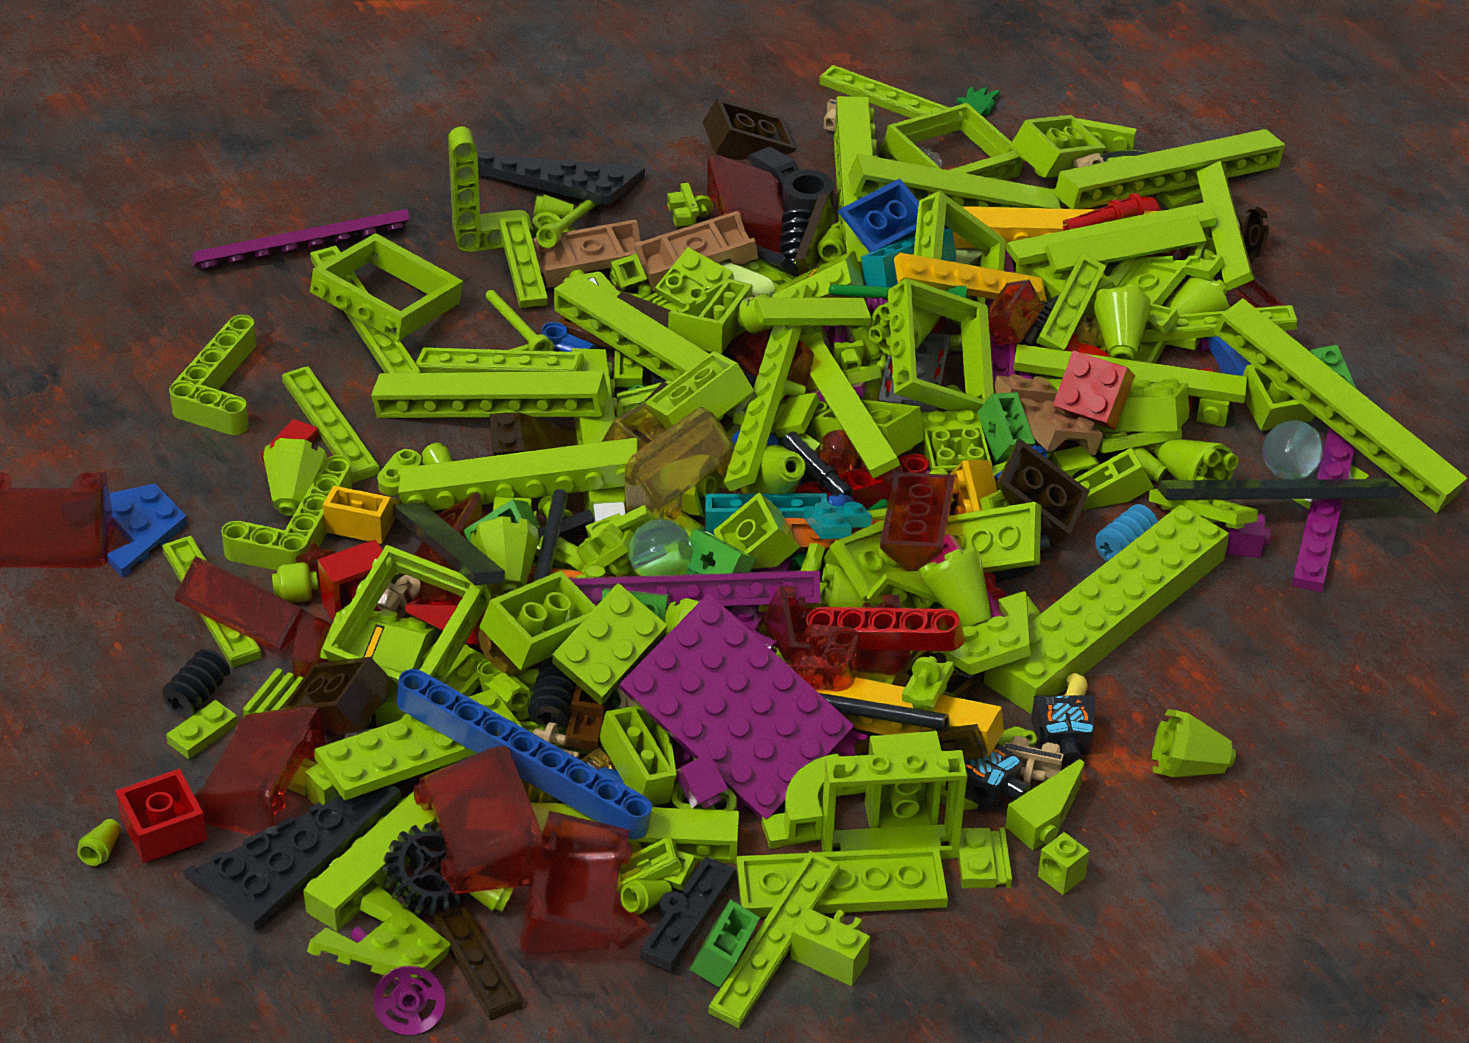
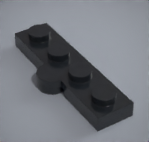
[640,857,736,972]

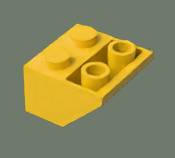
[948,460,998,515]
[322,486,402,544]

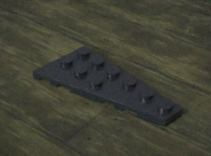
[477,152,645,206]
[183,784,402,930]

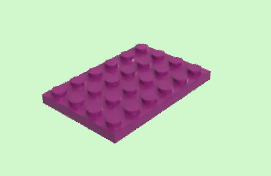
[618,593,854,820]

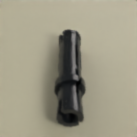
[782,431,853,496]

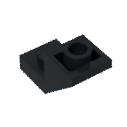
[748,147,799,196]

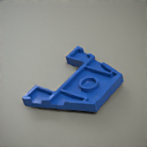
[61,484,187,578]

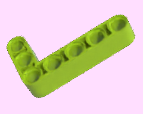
[448,127,535,252]
[169,314,257,435]
[221,455,353,571]

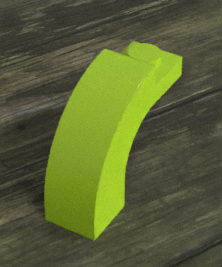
[784,754,866,843]

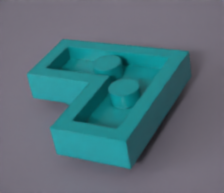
[803,502,872,539]

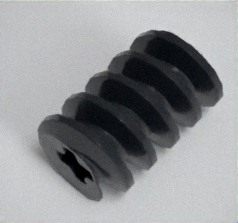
[779,209,813,262]
[162,649,230,719]
[528,657,577,729]

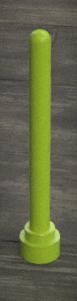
[536,200,599,248]
[486,290,554,351]

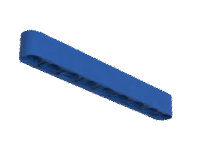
[397,669,652,839]

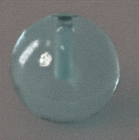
[1262,420,1324,480]
[628,518,694,576]

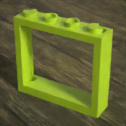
[882,103,1024,180]
[914,190,1006,327]
[310,233,463,341]
[888,278,994,411]
[323,545,492,691]
[821,750,967,859]

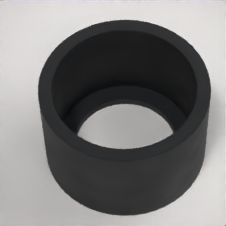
[782,169,834,213]

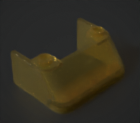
[625,407,741,524]

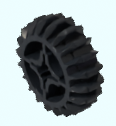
[382,823,476,917]

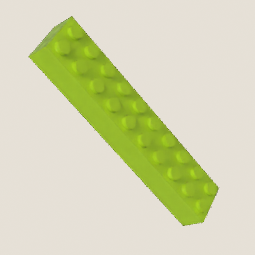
[834,96,878,300]
[984,504,1229,714]

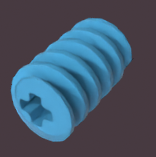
[1095,504,1158,562]

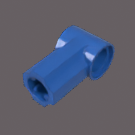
[541,322,597,352]

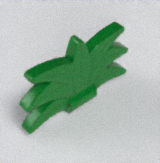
[957,86,1000,116]

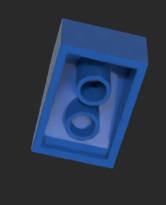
[838,179,919,253]

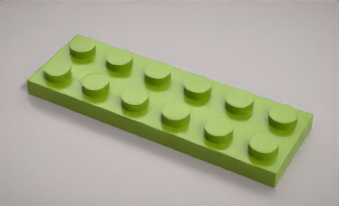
[315,689,523,801]
[736,847,948,917]

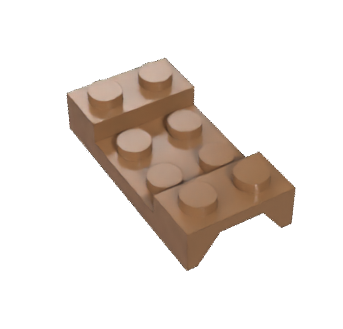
[634,211,758,292]
[532,219,641,288]
[993,374,1104,455]

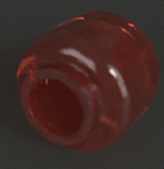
[819,430,858,474]

